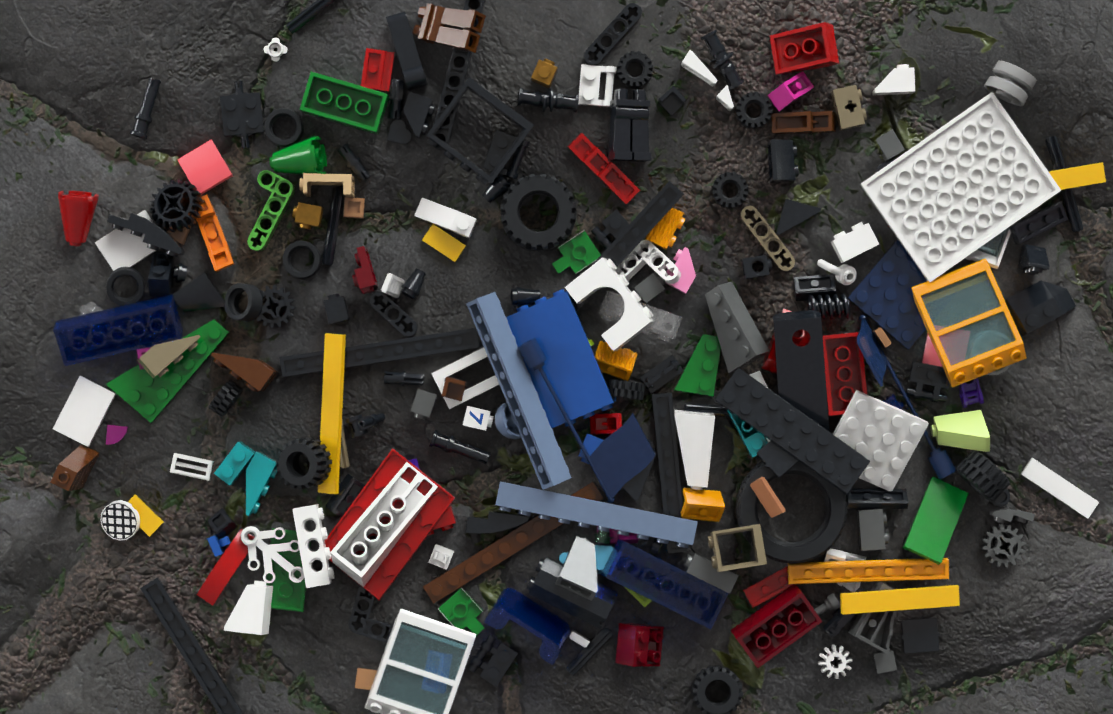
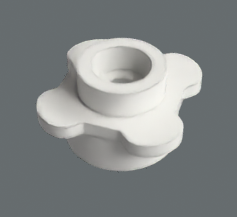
[264,38,288,62]

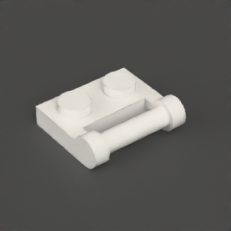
[578,64,617,107]

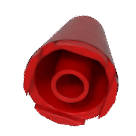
[58,191,99,246]

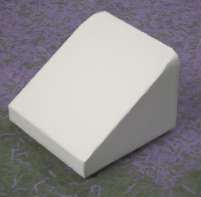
[716,85,734,111]

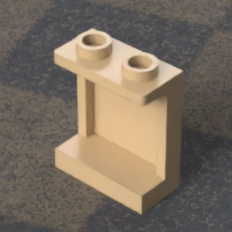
[299,173,355,198]

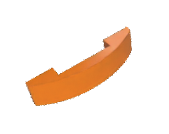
[189,194,234,272]

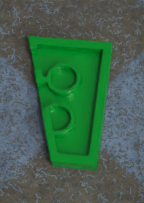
[674,334,721,396]

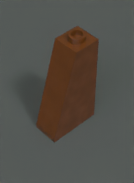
[50,444,100,491]

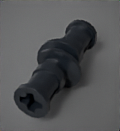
[701,29,744,90]
[517,87,579,113]

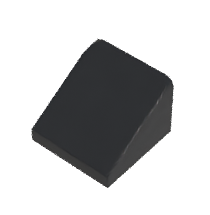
[207,508,238,538]

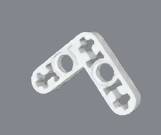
[615,240,681,284]

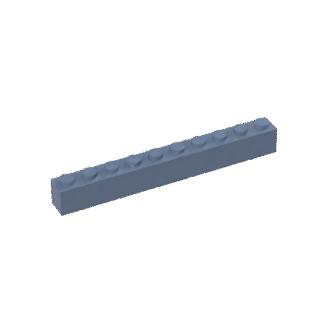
[466,292,572,489]
[495,481,698,548]

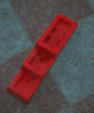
[567,133,640,204]

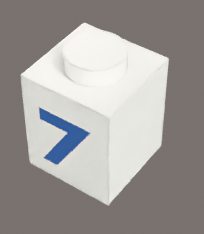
[463,406,494,431]

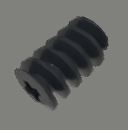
[807,294,850,320]

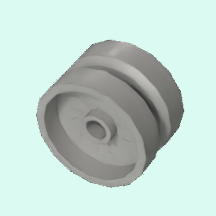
[984,60,1037,106]

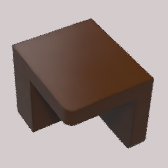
[441,377,467,401]

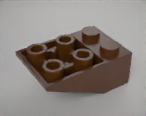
[211,353,278,392]

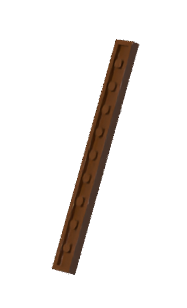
[423,482,603,604]

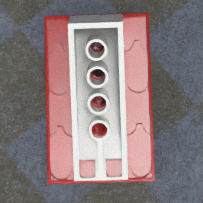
[325,448,455,601]

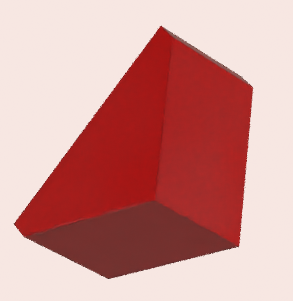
[590,413,622,434]

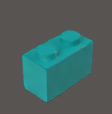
[214,441,255,486]

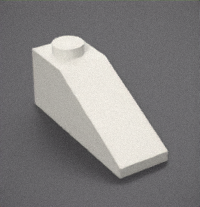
[414,198,477,239]

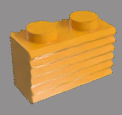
[645,207,685,250]
[595,341,637,381]

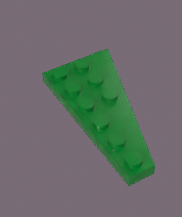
[106,319,230,423]

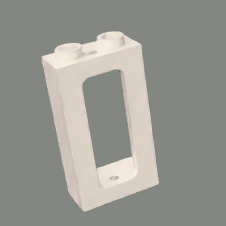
[431,347,499,409]

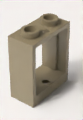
[708,524,767,572]

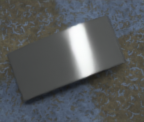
[989,509,1035,524]

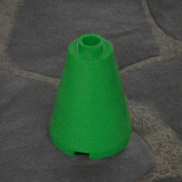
[270,136,327,175]

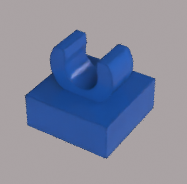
[207,534,231,557]

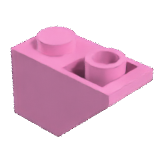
[665,247,696,294]

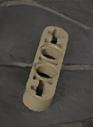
[740,206,795,272]

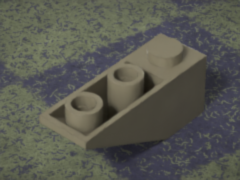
[137,335,200,378]

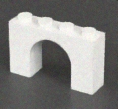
[565,258,654,351]

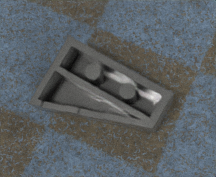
[848,581,897,655]

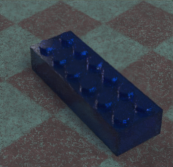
[53,294,183,366]
[601,539,729,629]

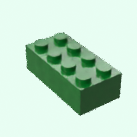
[299,71,389,135]

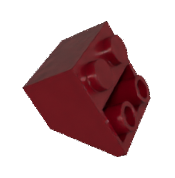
[615,623,664,667]

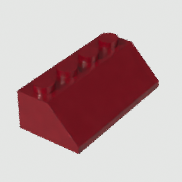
[730,584,823,668]

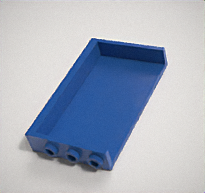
[506,289,616,428]

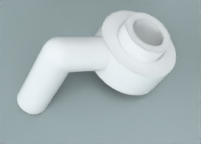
[817,259,857,285]

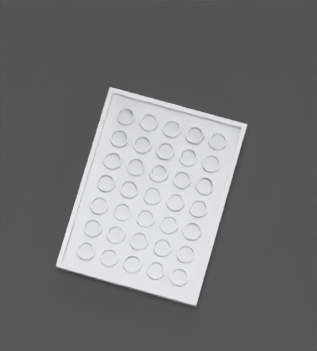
[860,92,1061,282]

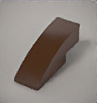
[772,111,836,134]

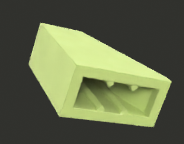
[930,410,990,452]

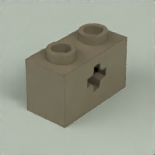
[831,85,867,131]

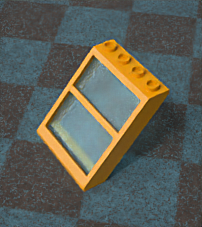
[911,258,1027,388]

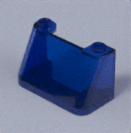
[484,588,570,665]

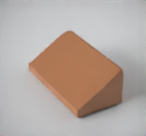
[750,476,785,518]

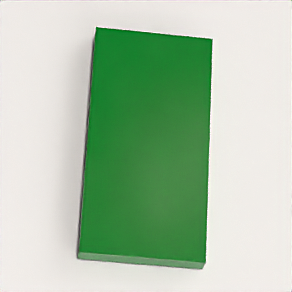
[903,476,968,565]
[266,528,311,612]

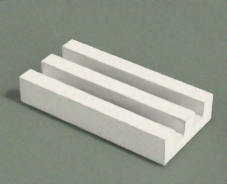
[170,453,214,481]

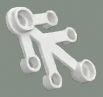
[241,526,304,583]

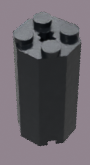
[527,557,618,629]

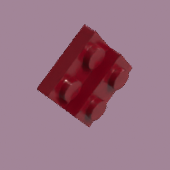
[352,246,378,294]

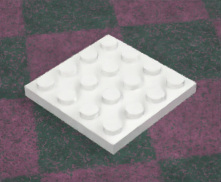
[833,390,929,491]

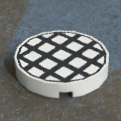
[100,500,140,540]

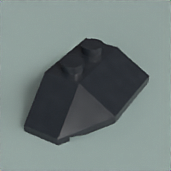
[996,280,1076,342]

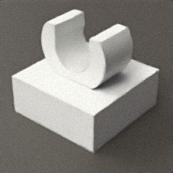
[428,544,454,570]

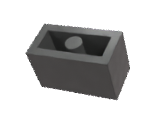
[856,509,888,551]

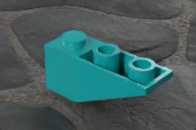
[727,410,767,459]
[246,452,279,516]

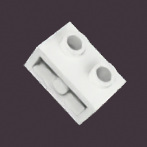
[831,222,879,263]

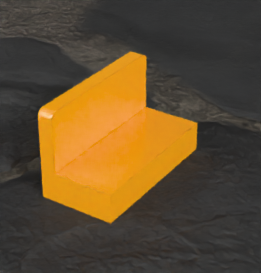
[680,488,725,522]

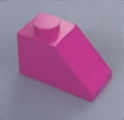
[768,71,814,111]

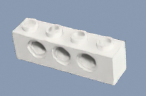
[292,504,335,588]

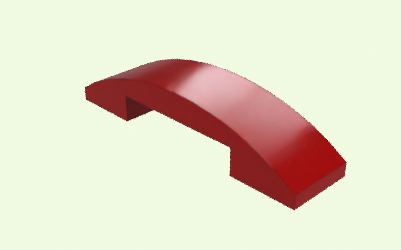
[197,528,255,606]

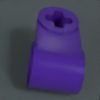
[958,378,984,408]

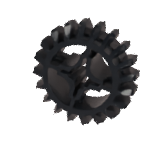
[149,179,204,233]

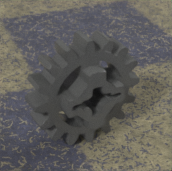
[981,524,1026,567]

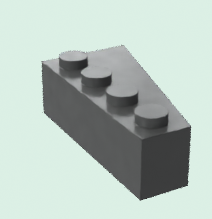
[705,282,769,373]

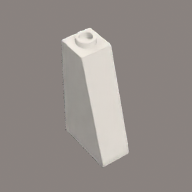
[674,410,715,490]

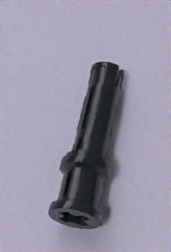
[130,78,161,139]
[429,430,491,464]

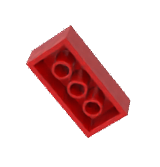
[823,332,867,416]

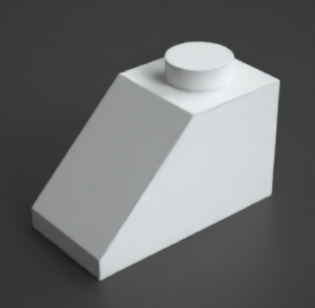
[872,64,915,95]

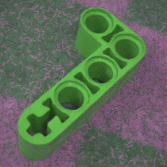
[247,170,295,252]

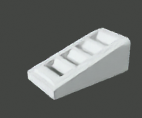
[681,50,718,87]
[381,273,405,298]

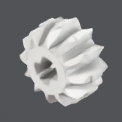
[818,644,852,679]

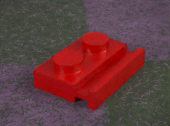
[361,48,395,92]

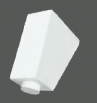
[224,581,273,635]

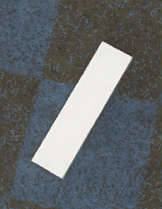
[1021,458,1099,519]

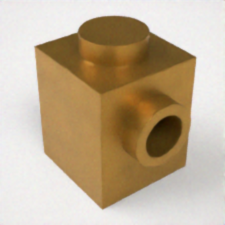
[531,58,557,88]
[292,202,324,230]

